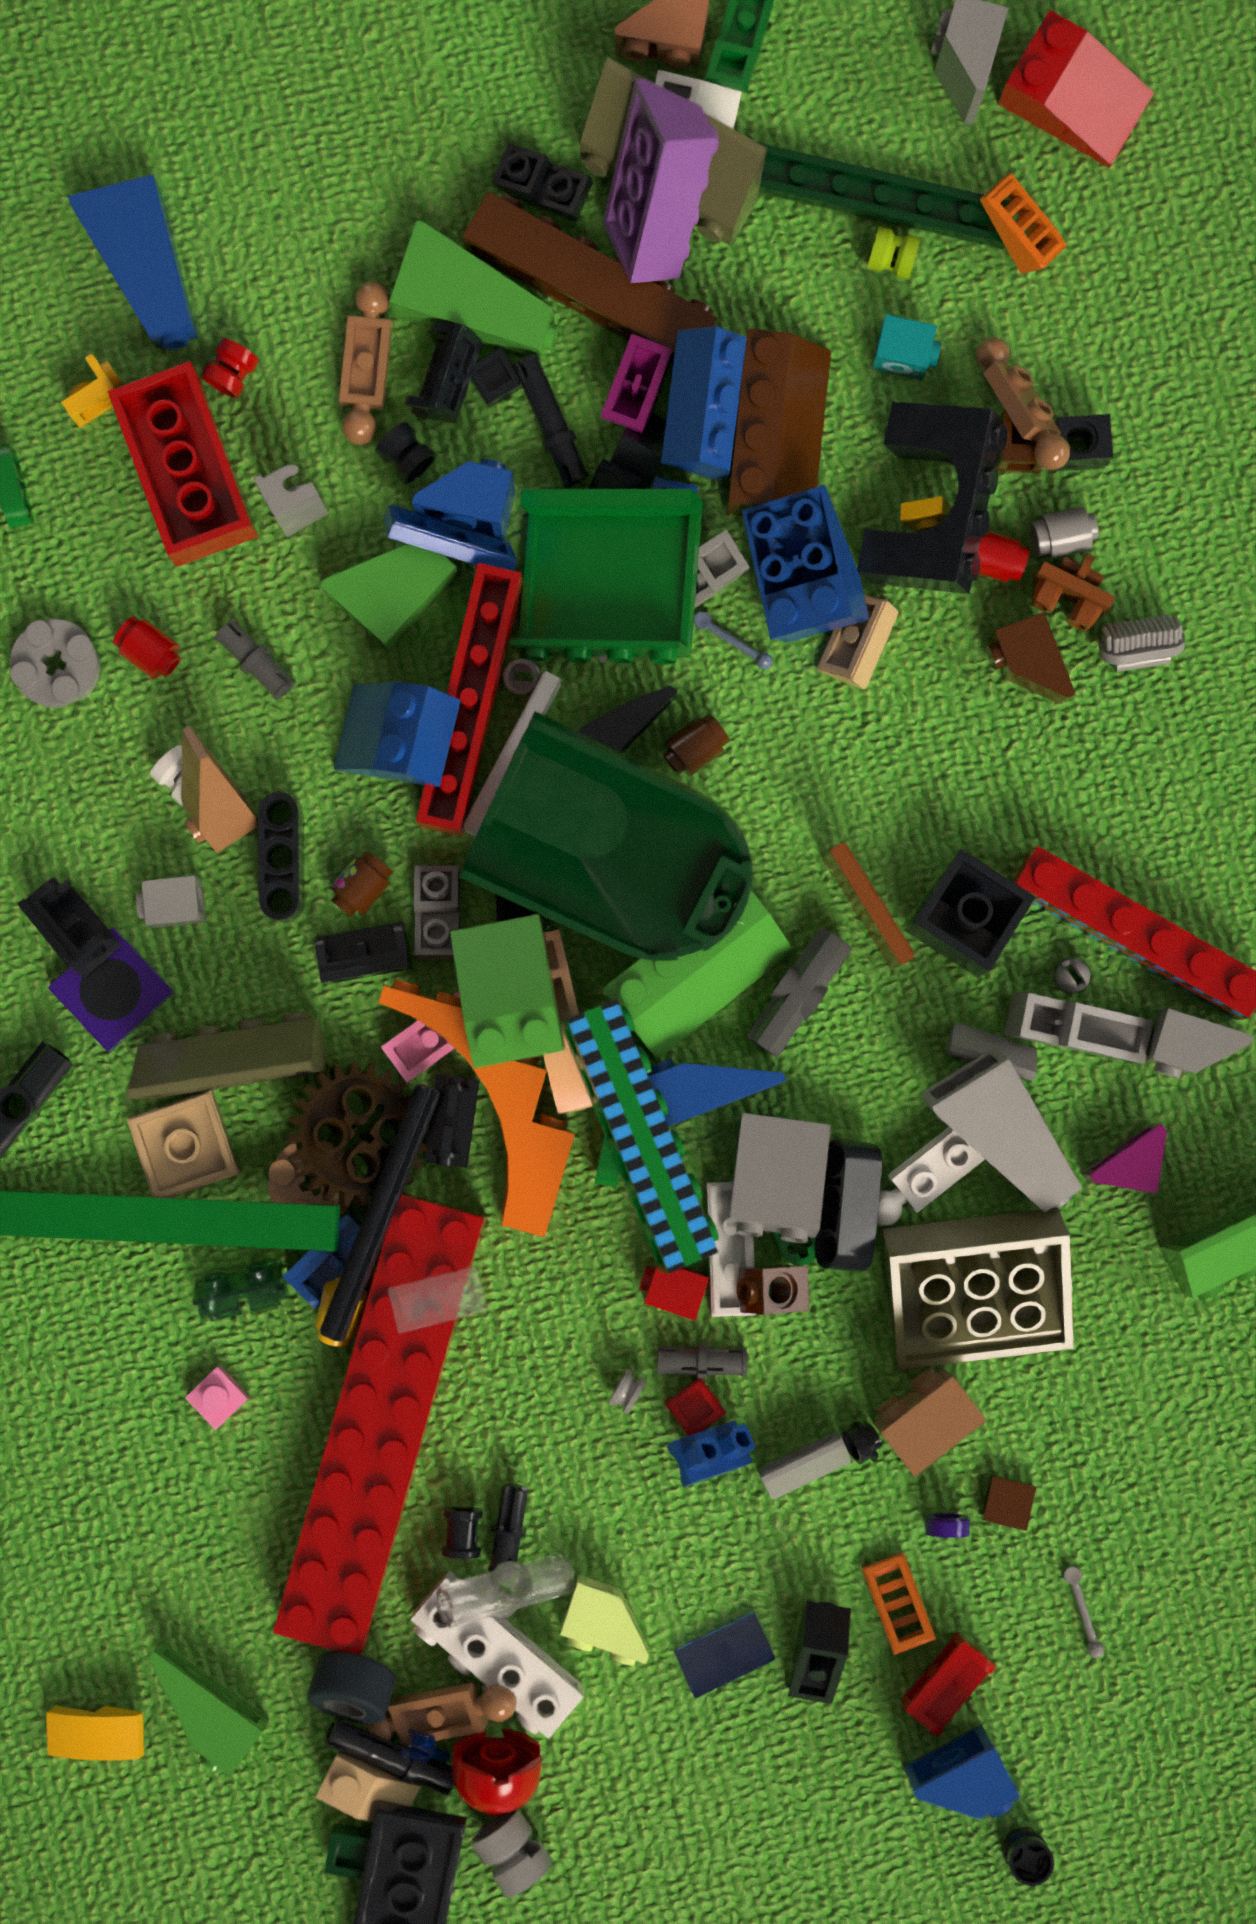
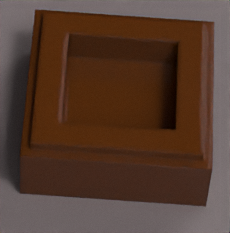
[981,1474,1036,1531]

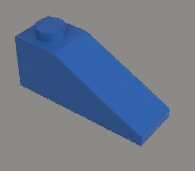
[648,1058,786,1126]

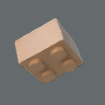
[872,1367,987,1477]

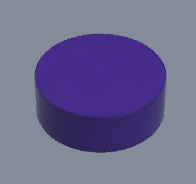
[925,1513,970,1538]

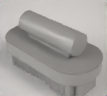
[1099,614,1185,672]

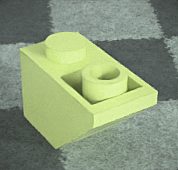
[560,1574,649,1666]

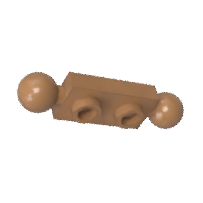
[339,281,393,445]
[975,337,1070,470]
[361,1682,517,1747]

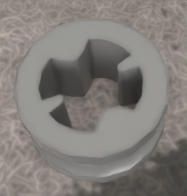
[608,1369,646,1415]

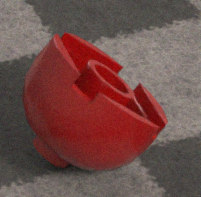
[452,1728,542,1816]

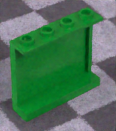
[509,489,703,664]

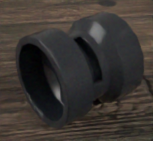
[375,422,436,484]
[1002,1827,1054,1886]

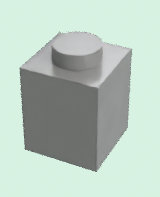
[136,876,206,928]

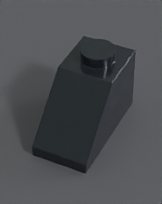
[788,1601,851,1704]

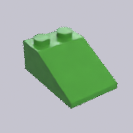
[450,914,566,1068]

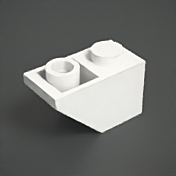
[655,70,742,129]

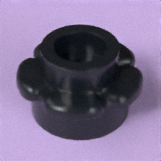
[842,1421,882,1464]

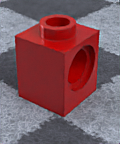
[639,1265,709,1321]

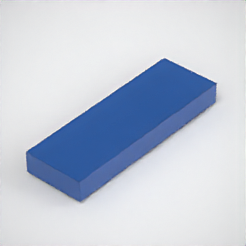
[383,504,517,571]

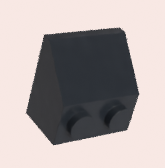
[904,849,1036,978]

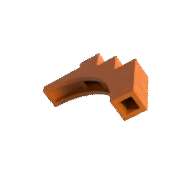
[379,979,575,1237]

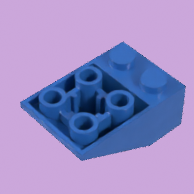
[742,485,869,642]

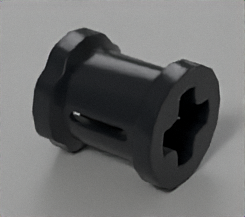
[441,1506,483,1559]

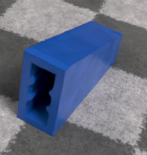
[68,174,199,350]

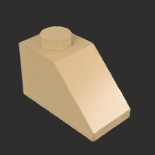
[316,1751,422,1822]

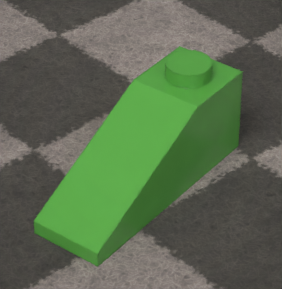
[148,1641,269,1776]

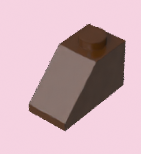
[986,612,1076,704]

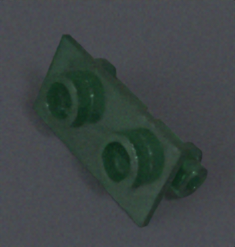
[192,1261,289,1322]

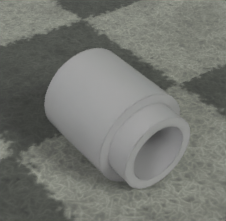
[1030,506,1098,559]

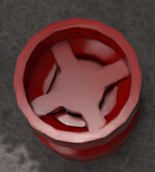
[200,337,260,399]

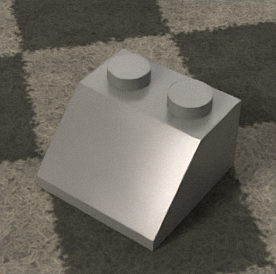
[931,0,1008,126]

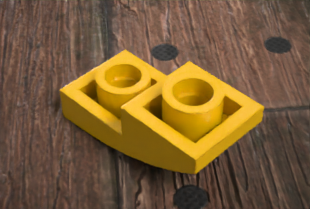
[46,1706,144,1761]

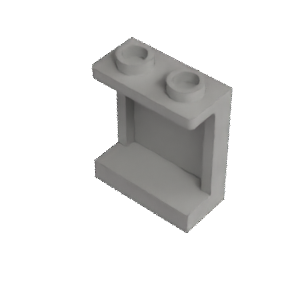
[727,1113,831,1243]

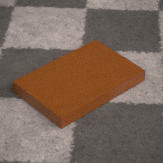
[822,842,915,970]

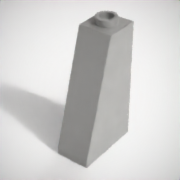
[919,1047,1082,1212]

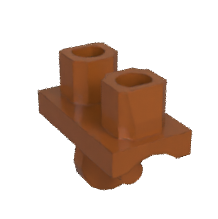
[1030,553,1115,632]

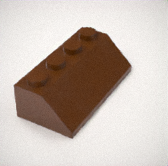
[726,328,831,516]

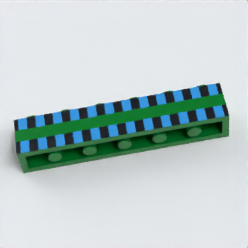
[561,999,719,1274]

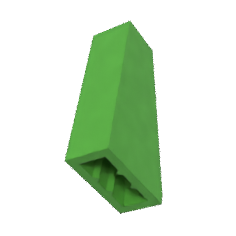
[389,220,559,362]

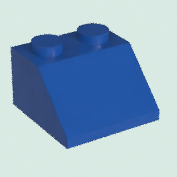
[412,459,516,540]
[903,1725,1021,1819]

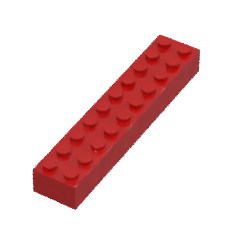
[273,1192,487,1655]

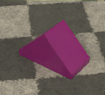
[601,334,673,433]
[1081,1123,1167,1193]

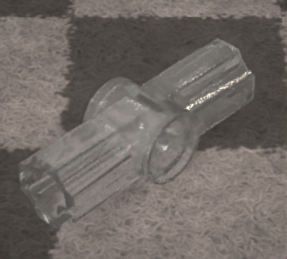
[436,1553,575,1628]

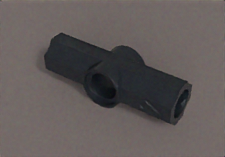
[0,1041,75,1160]

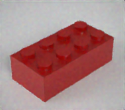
[107,361,259,567]

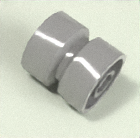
[470,1808,553,1898]

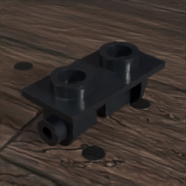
[424,1074,480,1168]

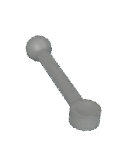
[1063,1566,1104,1658]

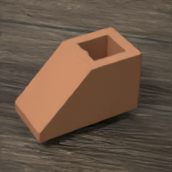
[615,0,709,69]

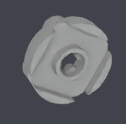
[10,619,101,709]

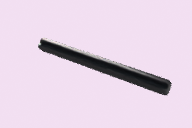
[320,1084,440,1342]

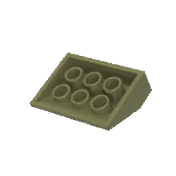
[580,57,767,246]
[127,1011,328,1099]
[882,1208,1074,1370]

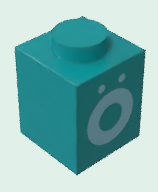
[872,314,942,380]

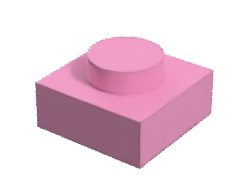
[185,1365,250,1430]

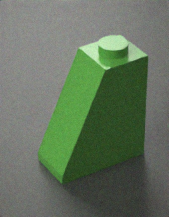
[320,544,459,652]

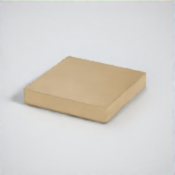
[127,1090,241,1198]

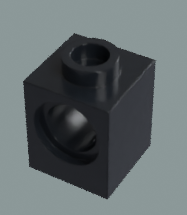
[1053,414,1113,472]

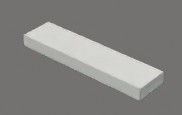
[463,671,561,836]

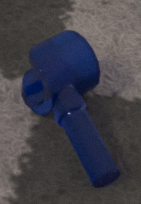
[401,1728,450,1763]

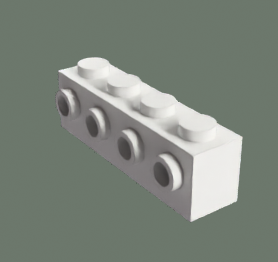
[411,1570,585,1739]

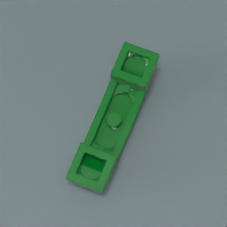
[705,0,775,92]

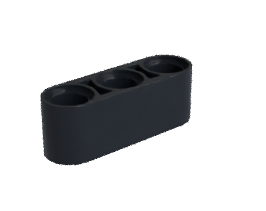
[258,792,305,923]
[815,1139,882,1272]

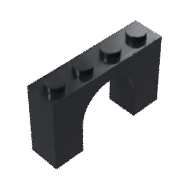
[857,401,1007,594]

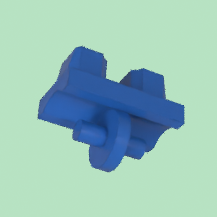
[667,1421,755,1488]

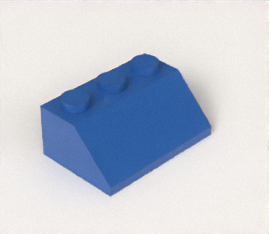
[661,326,746,482]

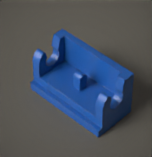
[283,1212,383,1308]

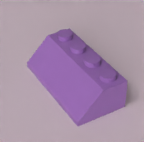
[603,79,718,283]

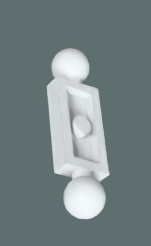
[877,1127,985,1226]

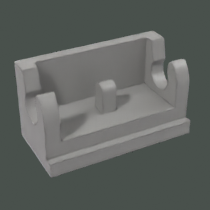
[253,465,328,537]

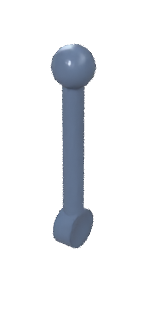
[694,611,773,669]

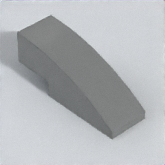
[1004,992,1153,1064]

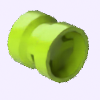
[867,226,921,281]

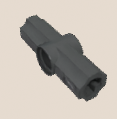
[746,927,852,1058]

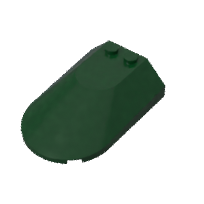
[458,711,752,961]

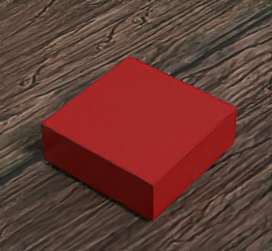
[664,1378,727,1436]

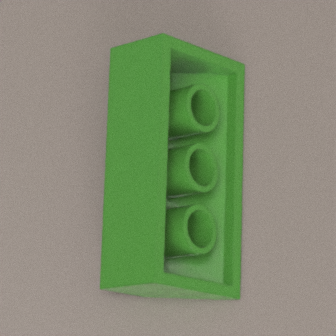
[602,890,794,1060]
[1160,1200,1256,1301]

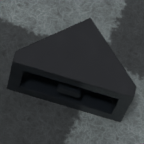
[610,413,666,489]

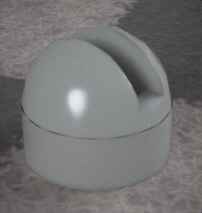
[504,659,541,694]
[1053,958,1091,994]

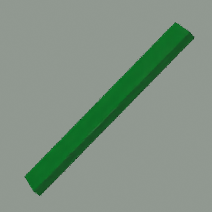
[0,1190,340,1251]

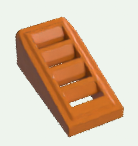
[979,173,1067,274]
[862,1552,937,1655]

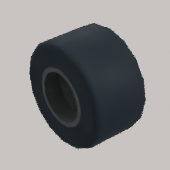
[307,1651,396,1724]

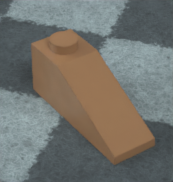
[181,726,258,853]

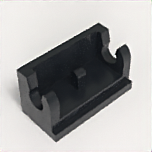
[404,321,483,424]
[17,878,122,978]
[315,921,412,985]

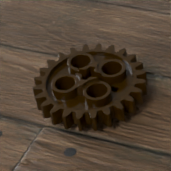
[284,1062,430,1208]

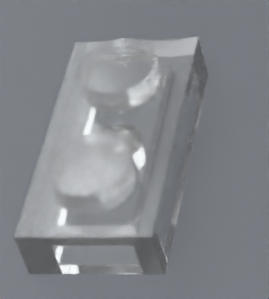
[388,1265,488,1333]

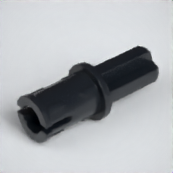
[488,1483,528,1576]

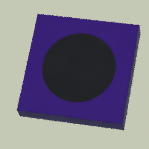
[48,927,175,1052]

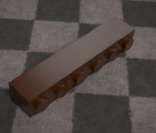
[462,191,718,365]

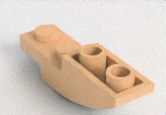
[543,929,593,1115]

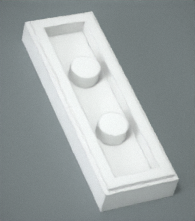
[707,1182,756,1317]

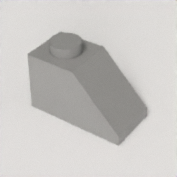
[1145,1008,1254,1079]

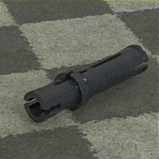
[513,354,589,487]
[324,1717,455,1796]

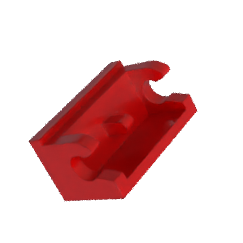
[900,1631,996,1737]

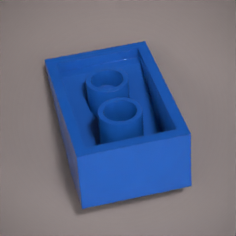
[333,682,461,787]

